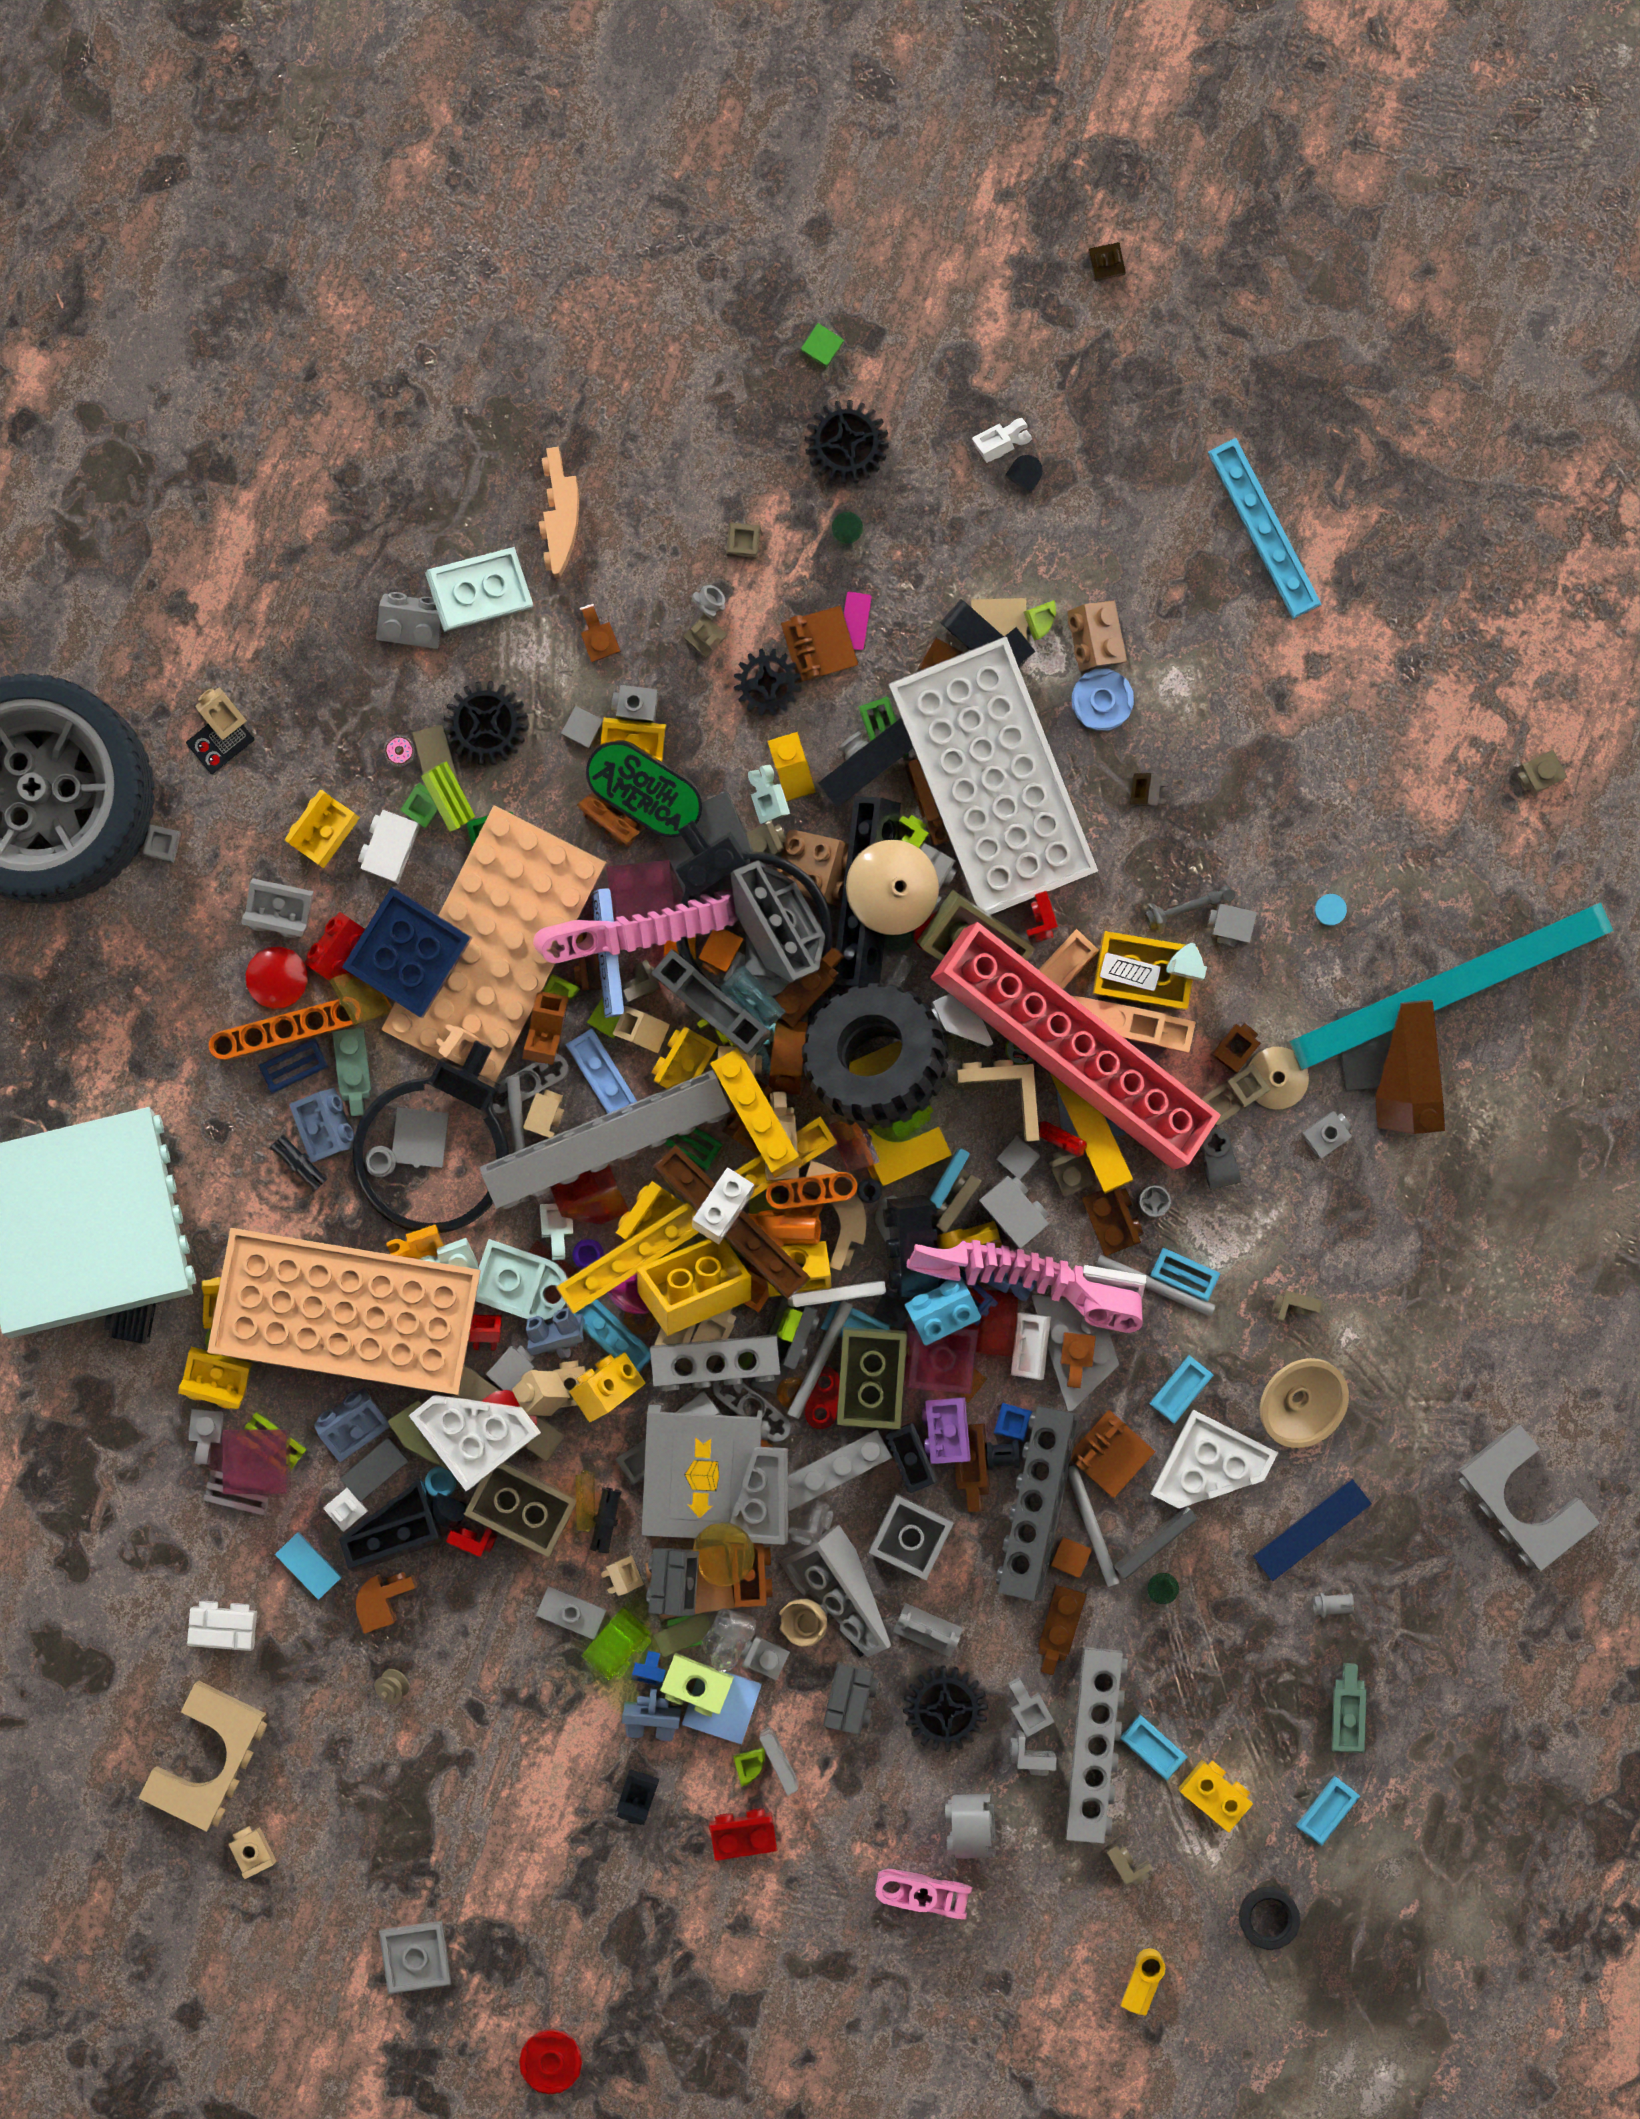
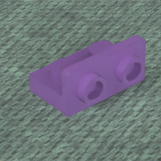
[922,1397,971,1464]

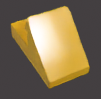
[767,732,816,802]

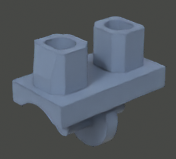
[526,1308,585,1359]
[622,1688,681,1741]

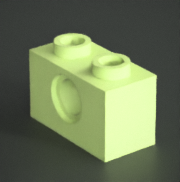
[660,1653,734,1717]

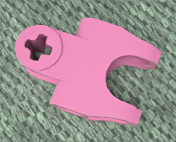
[875,1868,972,1919]

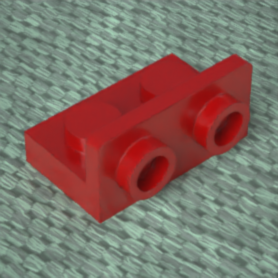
[1026,891,1058,943]
[709,1808,778,1861]

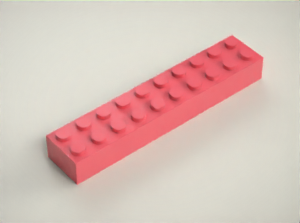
[930,922,1221,1170]

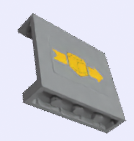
[642,1405,768,1540]

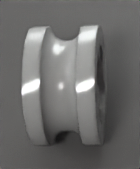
[837,731,868,760]

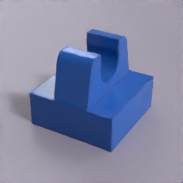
[631,1650,666,1687]

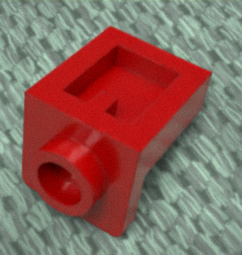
[446,1526,497,1557]

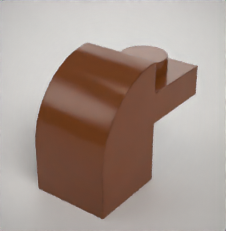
[522,991,569,1065]
[769,1019,808,1095]
[356,1571,418,1634]

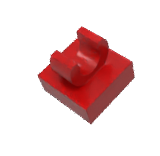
[468,1315,502,1351]

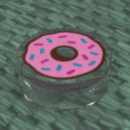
[384,735,416,767]

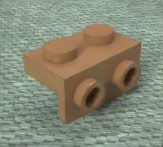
[1067,600,1127,671]

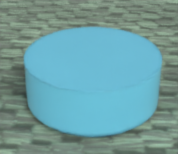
[1314,894,1347,926]
[425,1466,457,1497]

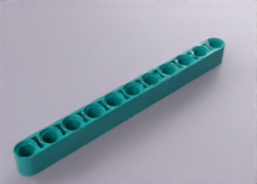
[1289,902,1614,1070]

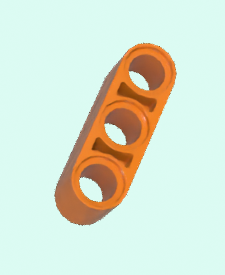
[766,1172,857,1209]

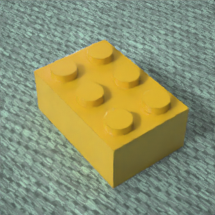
[1092,931,1198,1011]
[637,1238,751,1336]

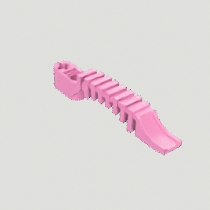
[533,888,739,963]
[907,1240,1143,1333]

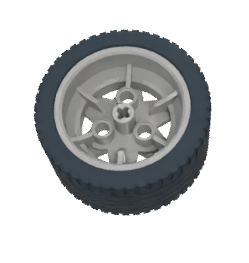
[0,673,155,904]

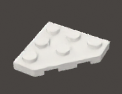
[409,1395,541,1491]
[1150,1409,1278,1509]

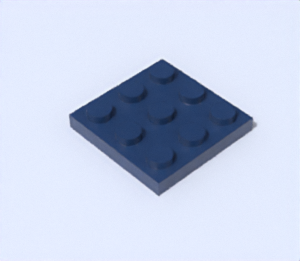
[342,887,473,1018]

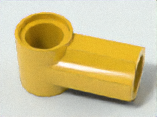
[936,1221,1002,1249]
[1120,1948,1166,2016]

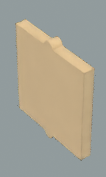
[971,598,1029,640]

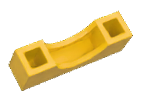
[710,1048,803,1178]

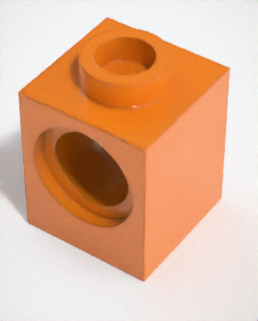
[698,929,744,976]

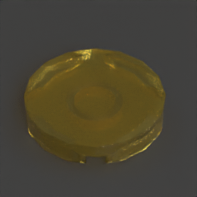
[693,1522,755,1587]

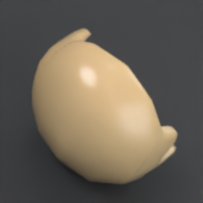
[779,1599,827,1647]

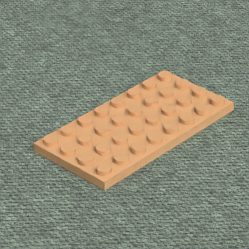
[381,805,607,1083]
[207,1228,481,1396]

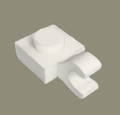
[972,418,1032,463]

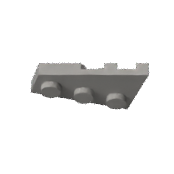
[724,1447,788,1545]

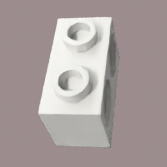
[692,1167,754,1245]

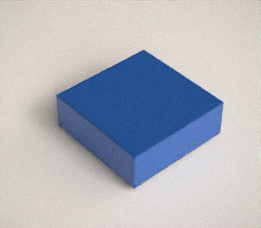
[994,1402,1033,1442]

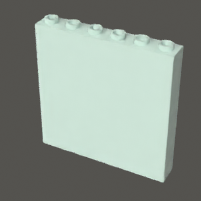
[0,1107,196,1338]

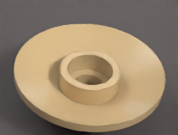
[1248,1047,1309,1110]

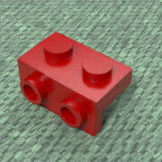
[305,912,365,989]

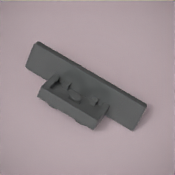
[750,1296,819,1396]

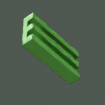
[858,696,909,759]

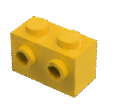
[569,1352,646,1423]
[1178,1760,1253,1833]

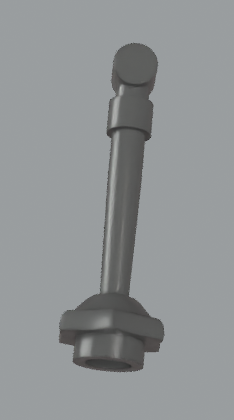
[1145,885,1235,933]

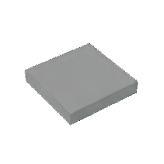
[759,1727,799,1796]
[379,1920,451,1994]

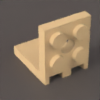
[956,1060,1039,1142]

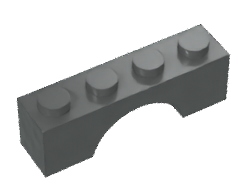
[651,949,772,1058]

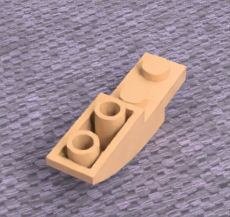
[539,446,579,578]
[1071,995,1196,1053]

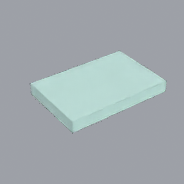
[425,547,533,632]

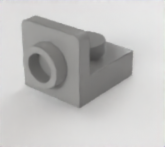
[739,1635,790,1681]

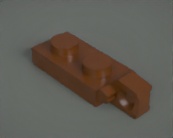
[905,759,950,846]
[769,948,845,1027]
[955,1423,990,1512]
[1038,1584,1087,1675]

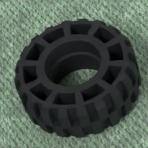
[802,983,949,1129]

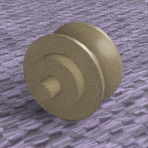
[374,1669,410,1704]

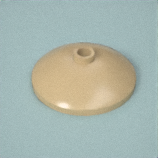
[846,840,939,935]
[1260,1358,1349,1448]

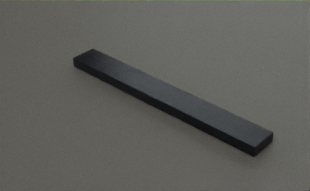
[818,627,1036,808]

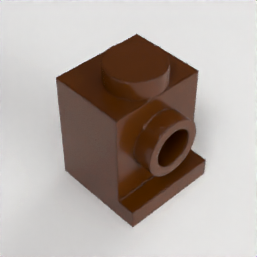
[1211,1023,1261,1074]

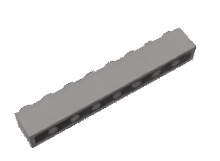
[479,1070,730,1209]

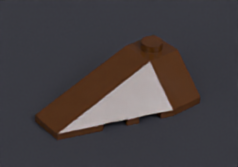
[1375,1000,1445,1134]

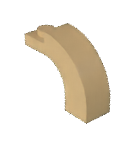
[802,1161,866,1271]

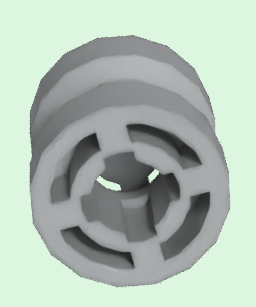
[1138,1185,1171,1217]

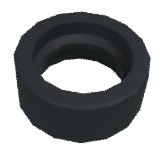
[1239,1887,1300,1950]

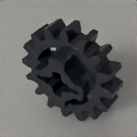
[734,648,802,717]

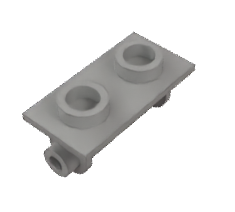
[893,1603,963,1657]

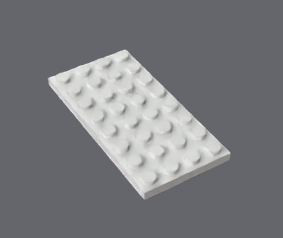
[888,637,1098,915]

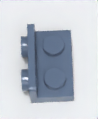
[289,1088,354,1163]
[314,1387,391,1463]

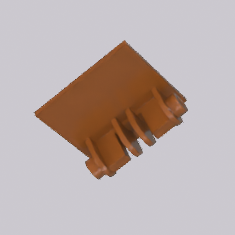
[781,605,858,683]
[576,792,646,848]
[1071,1409,1156,1498]

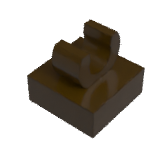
[1088,242,1126,281]
[1130,773,1168,806]

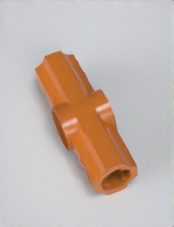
[747,1210,822,1247]

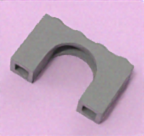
[1457,1423,1600,1571]

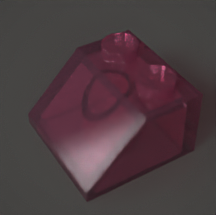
[903,1322,978,1394]

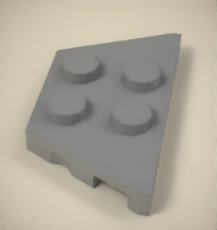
[1031,1294,1119,1412]

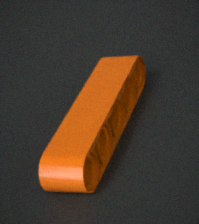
[209,998,362,1061]

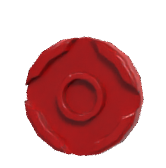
[519,2029,583,2095]

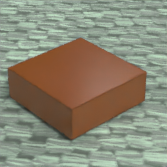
[1050,1536,1092,1578]

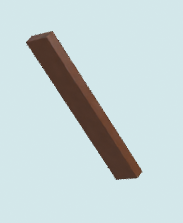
[653,1145,810,1301]

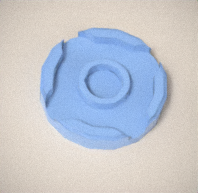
[1071,669,1134,731]

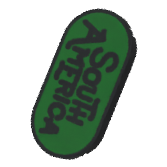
[586,740,702,837]

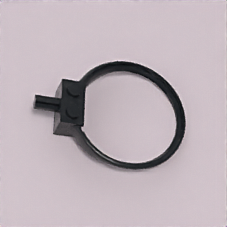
[675,820,833,1009]
[352,1040,509,1233]

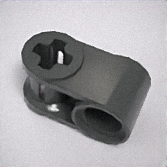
[1200,1127,1241,1190]

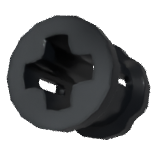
[986,1440,1020,1470]

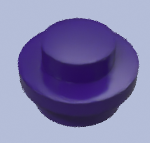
[572,1239,604,1269]

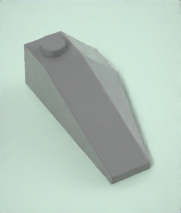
[779,1525,891,1657]

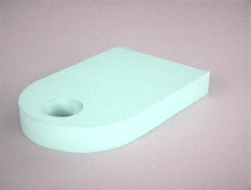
[476,1239,568,1320]

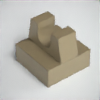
[683,613,727,658]

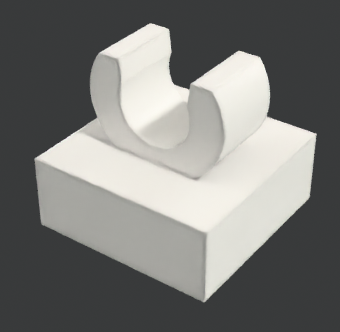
[323,1488,369,1532]

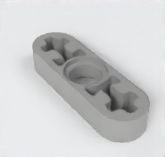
[493,1054,569,1113]
[713,1380,791,1442]

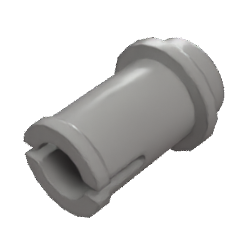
[1313,1593,1354,1618]

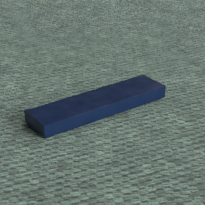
[1253,1478,1372,1581]

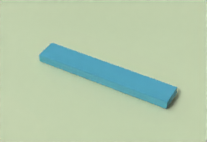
[1207,438,1322,619]

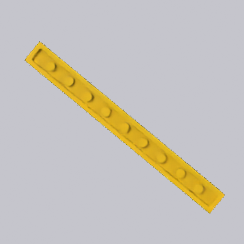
[555,1116,837,1314]

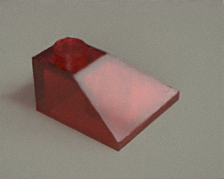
[550,1162,629,1225]
[948,1287,1018,1357]

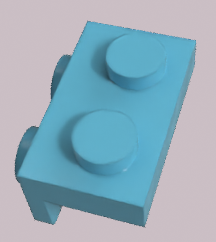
[904,1277,981,1345]

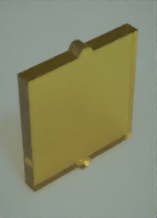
[329,973,392,1026]
[576,1470,595,1532]

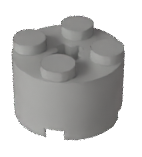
[945,1793,996,1859]

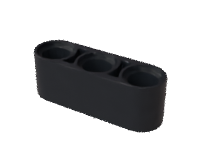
[940,599,1028,669]

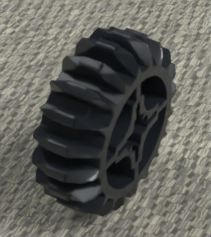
[804,400,889,485]
[444,681,529,766]
[903,1665,988,1752]

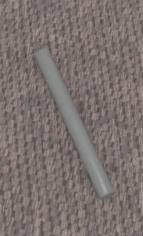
[507,1076,530,1202]
[1095,1254,1216,1317]
[787,1300,853,1419]
[1067,1464,1119,1587]

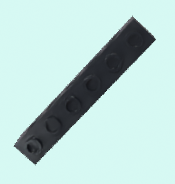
[833,796,901,988]

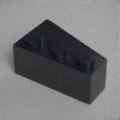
[883,1195,939,1297]
[339,1478,444,1572]

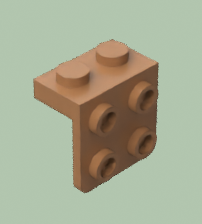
[777,830,849,908]

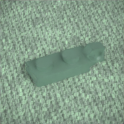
[332,1028,372,1117]
[1331,1663,1367,1753]

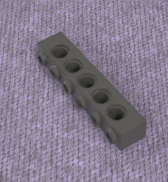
[996,1406,1080,1601]

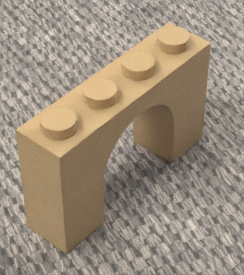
[139,1681,268,1832]

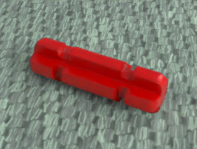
[1038,1121,1087,1156]

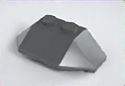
[731,860,825,983]

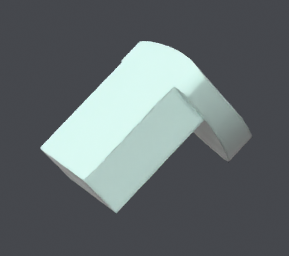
[1166,943,1207,981]

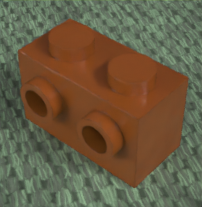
[732,1542,773,1607]

